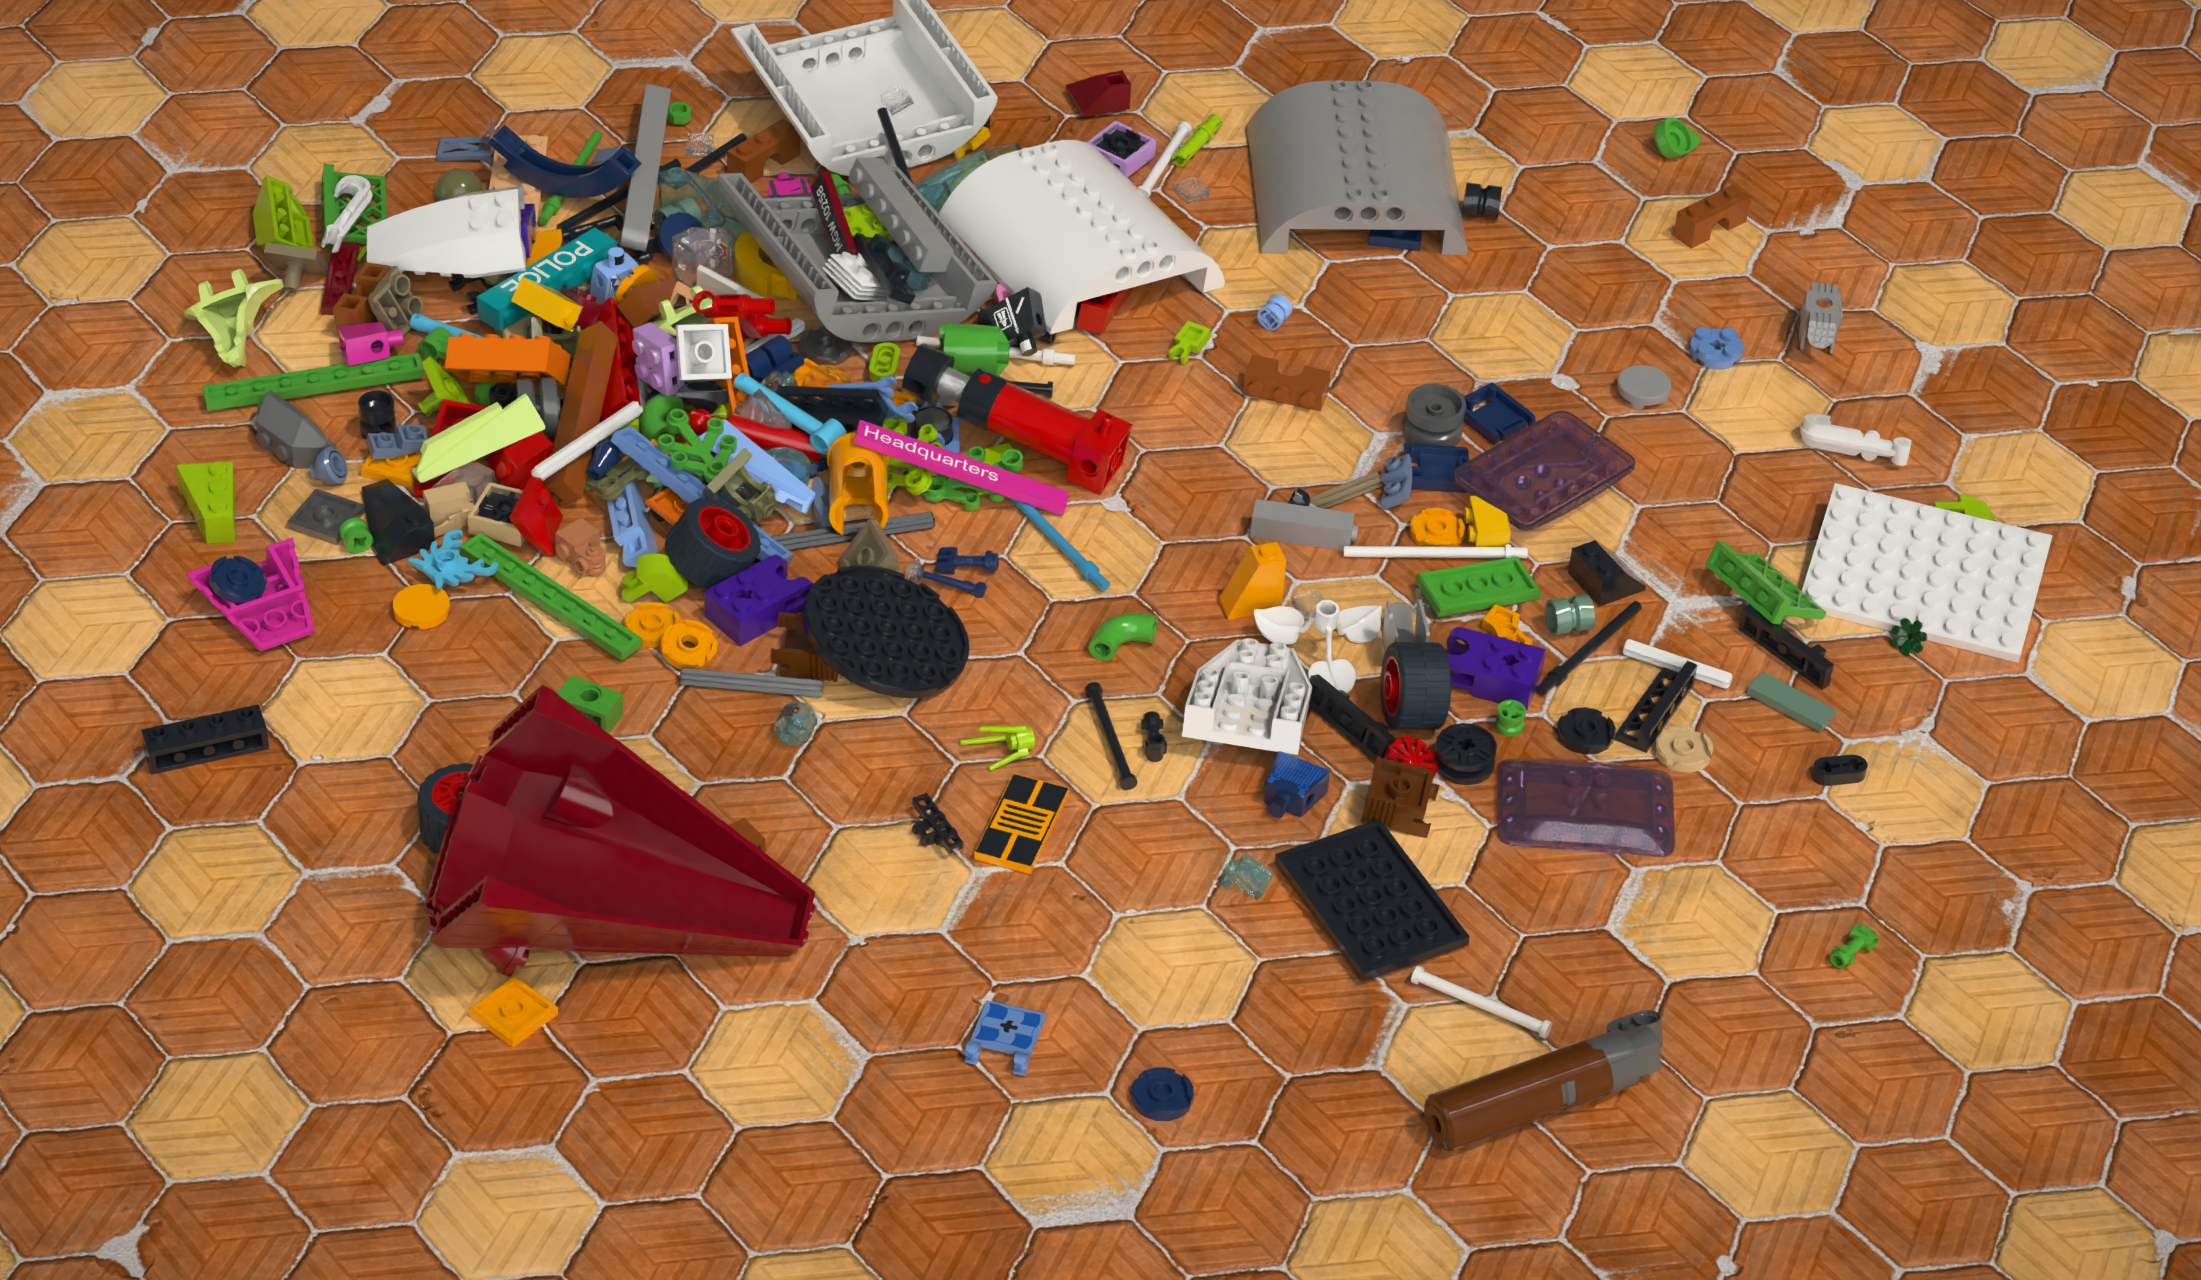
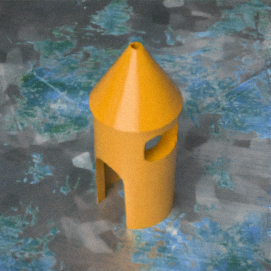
[827,430,889,535]

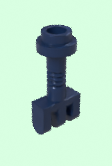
[934,547,999,574]

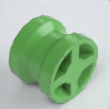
[339,518,373,554]
[1495,700,1526,736]

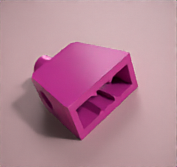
[337,322,404,366]

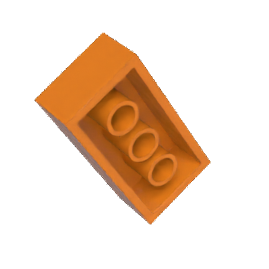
[445,333,570,386]

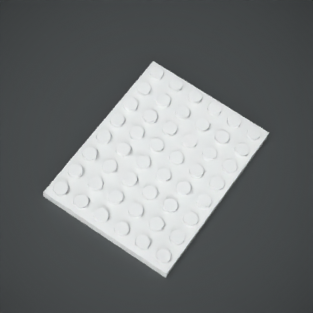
[1802,483,2053,663]

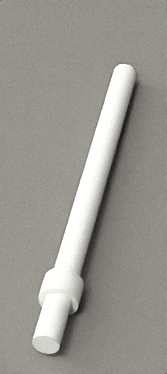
[916,336,1076,365]

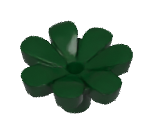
[1891,618,1928,656]

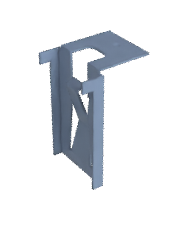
[436,118,495,164]

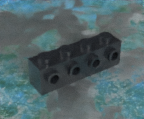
[141,704,269,775]

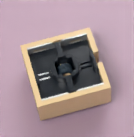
[467,482,525,547]

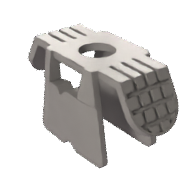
[1799,282,1843,354]
[1382,599,1431,650]

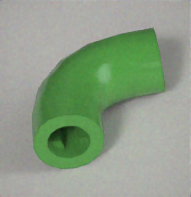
[639,393,684,444]
[1088,613,1158,661]

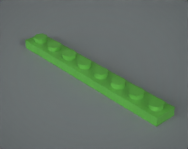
[202,352,425,411]
[460,533,642,661]

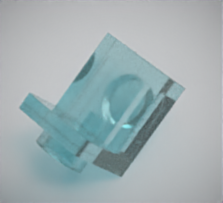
[1220,853,1274,900]

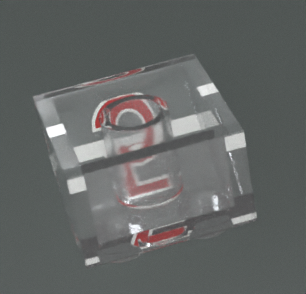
[672,227,734,288]

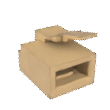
[423,481,475,538]

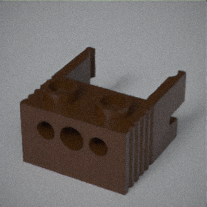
[771,612,839,682]
[1361,756,1440,838]

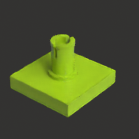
[418,356,470,417]

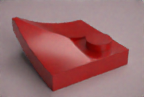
[509,477,563,557]

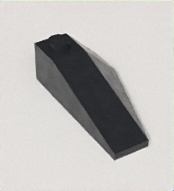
[362,479,435,566]

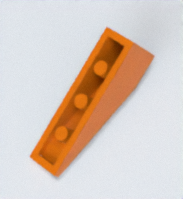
[705,317,759,421]

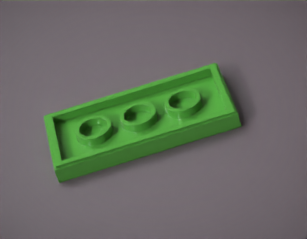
[1416,556,1541,617]

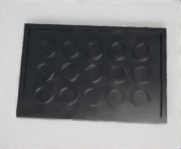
[1275,819,1470,982]

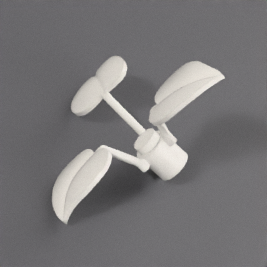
[1254,600,1382,693]

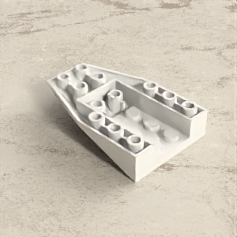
[1182,638,1312,755]

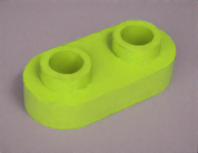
[869,342,900,382]

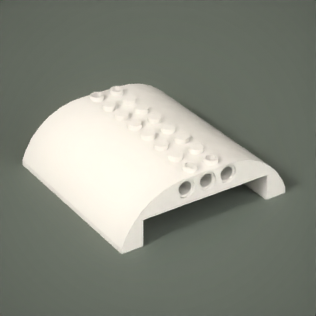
[731,0,998,176]
[939,140,1225,334]

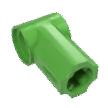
[418,327,452,361]

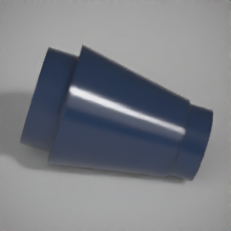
[586,439,622,480]

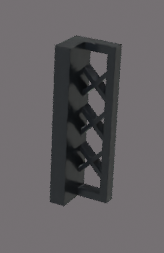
[776,385,888,430]
[1615,661,1698,753]

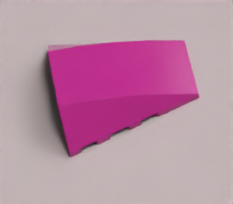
[186,537,314,652]

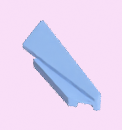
[698,419,816,514]
[607,470,659,568]

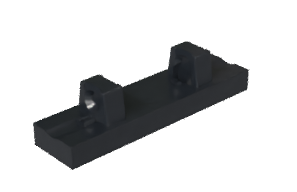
[853,233,916,305]
[1738,604,1834,690]
[1309,674,1396,762]

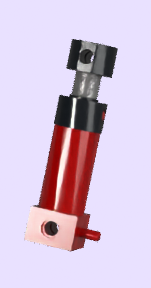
[901,343,1133,495]

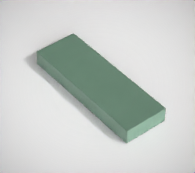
[1747,672,1836,732]

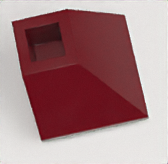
[1066,70,1131,117]

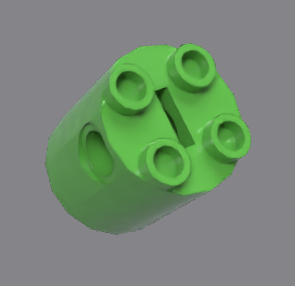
[939,323,1010,377]

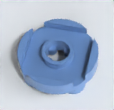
[1689,327,1744,370]

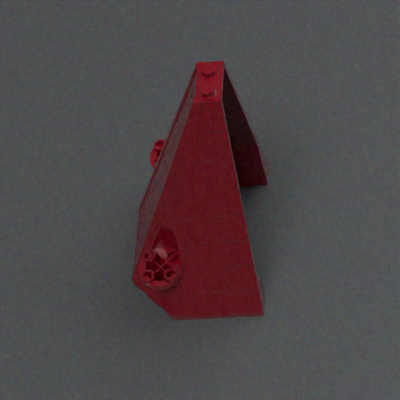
[423,685,815,977]

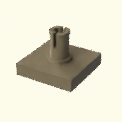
[264,242,329,292]
[838,518,899,571]

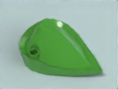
[1654,117,1702,159]

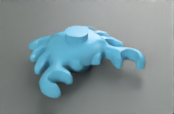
[408,529,499,589]

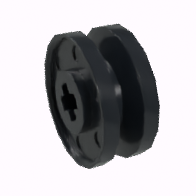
[1435,723,1497,785]

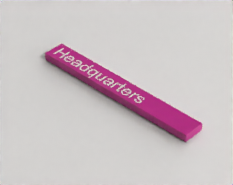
[853,420,1068,516]

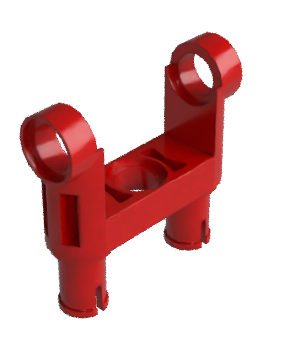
[692,290,792,339]

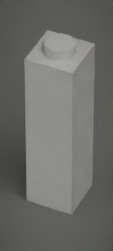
[1250,499,1359,551]

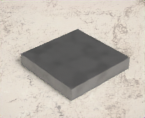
[287,489,365,545]

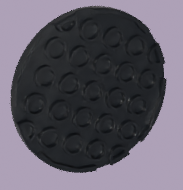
[802,566,969,698]

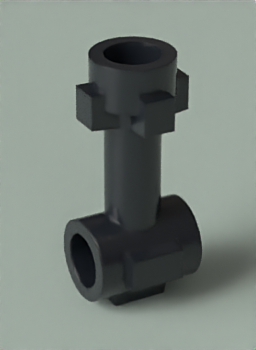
[1141,711,1167,762]

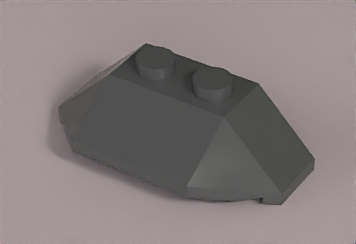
[256,391,336,469]

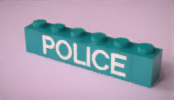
[477,227,617,332]

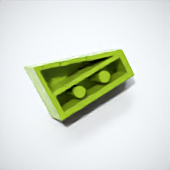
[176,461,236,544]

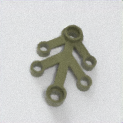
[584,433,650,501]

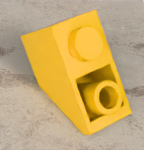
[1464,496,1511,547]

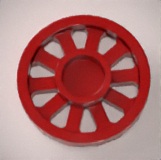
[1385,736,1438,779]

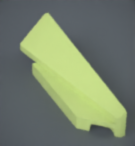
[412,393,546,483]

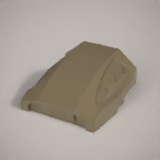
[368,266,423,336]

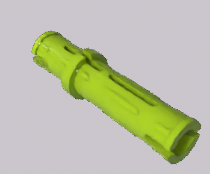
[1172,114,1223,167]

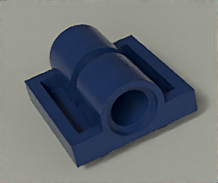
[745,335,805,386]

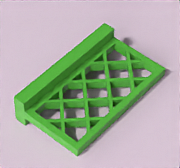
[321,163,387,249]
[1705,541,1827,624]

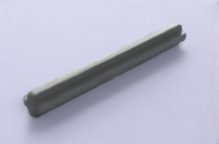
[679,668,823,697]

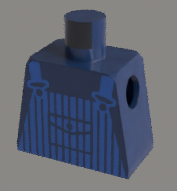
[1264,751,1330,818]

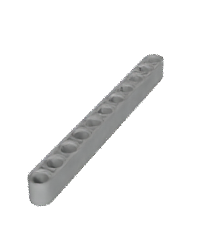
[619,83,671,252]

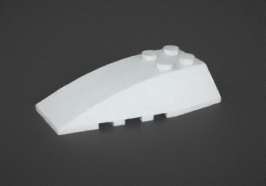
[367,185,526,278]

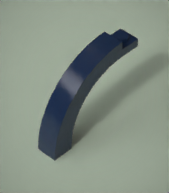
[488,125,642,198]

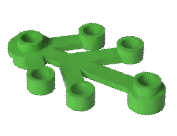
[658,409,737,483]
[922,446,1023,511]

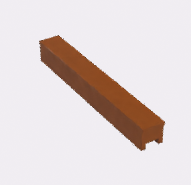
[544,321,618,506]

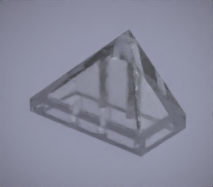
[734,388,792,429]

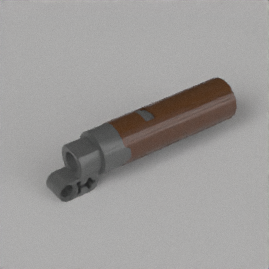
[1424,1010,1663,1152]

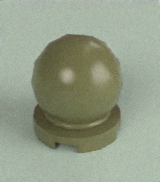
[432,168,484,203]

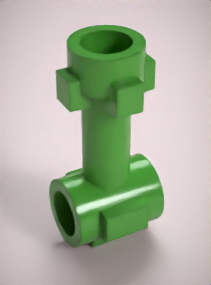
[1830,924,1879,969]

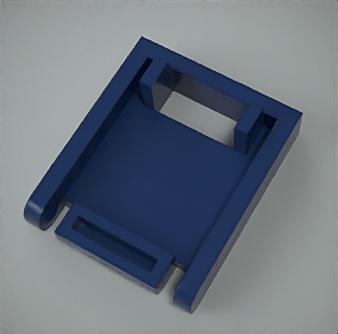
[1463,382,1535,444]
[1403,443,1470,493]

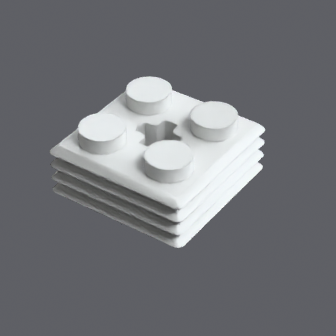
[822,252,888,301]

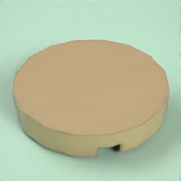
[1655,725,1714,773]

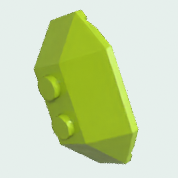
[253,175,314,249]

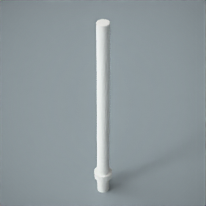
[1343,544,1528,559]

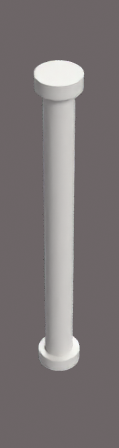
[1137,121,1192,198]
[1411,965,1552,1039]

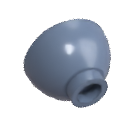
[310,446,348,485]

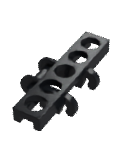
[911,793,963,854]

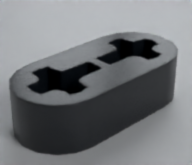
[1812,755,1868,786]

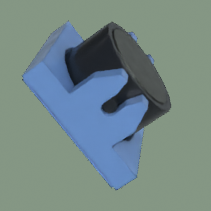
[906,402,960,454]

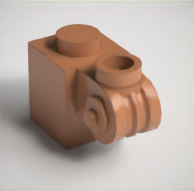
[555,518,606,575]

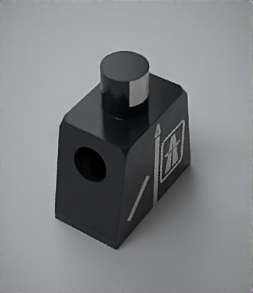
[985,287,1047,357]

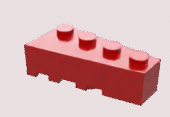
[1076,287,1134,334]

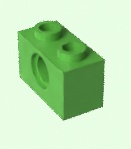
[557,675,623,733]

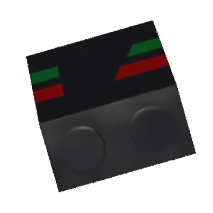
[1568,540,1646,607]

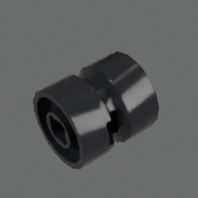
[1462,182,1502,220]
[358,390,396,439]

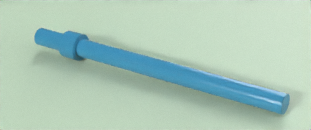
[1008,497,1110,591]

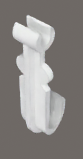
[321,175,373,253]
[1800,414,1911,466]

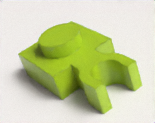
[1169,321,1211,365]

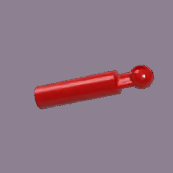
[688,408,820,462]

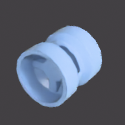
[1257,294,1293,330]

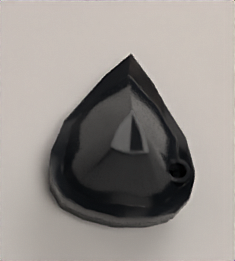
[676,382,730,414]

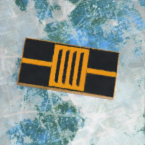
[974,773,1069,874]

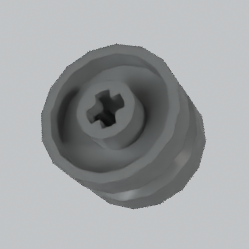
[517,377,561,438]
[1403,384,1466,446]

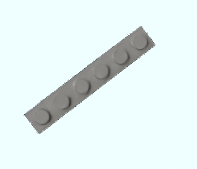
[848,158,954,272]

